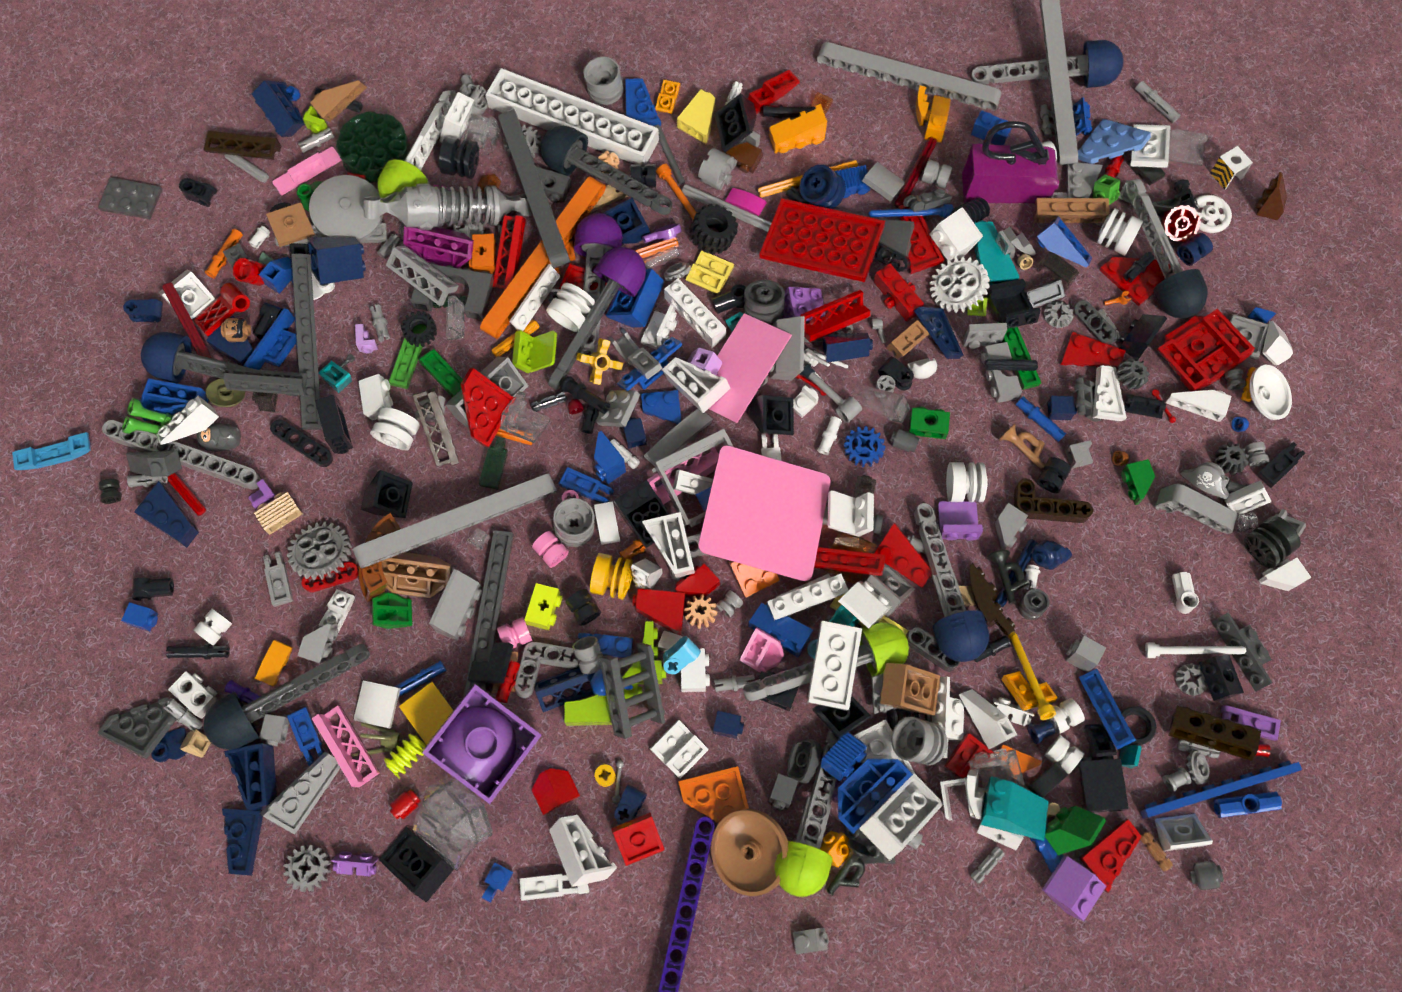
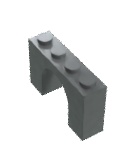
[411,262,494,320]

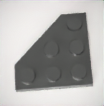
[97,697,182,759]

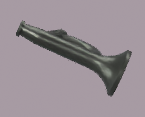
[987,550,1029,605]
[827,839,870,896]

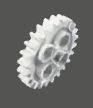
[930,256,990,313]

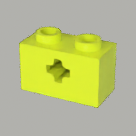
[524,583,562,630]

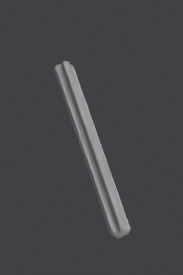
[682,184,772,232]

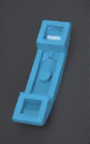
[12,432,91,470]

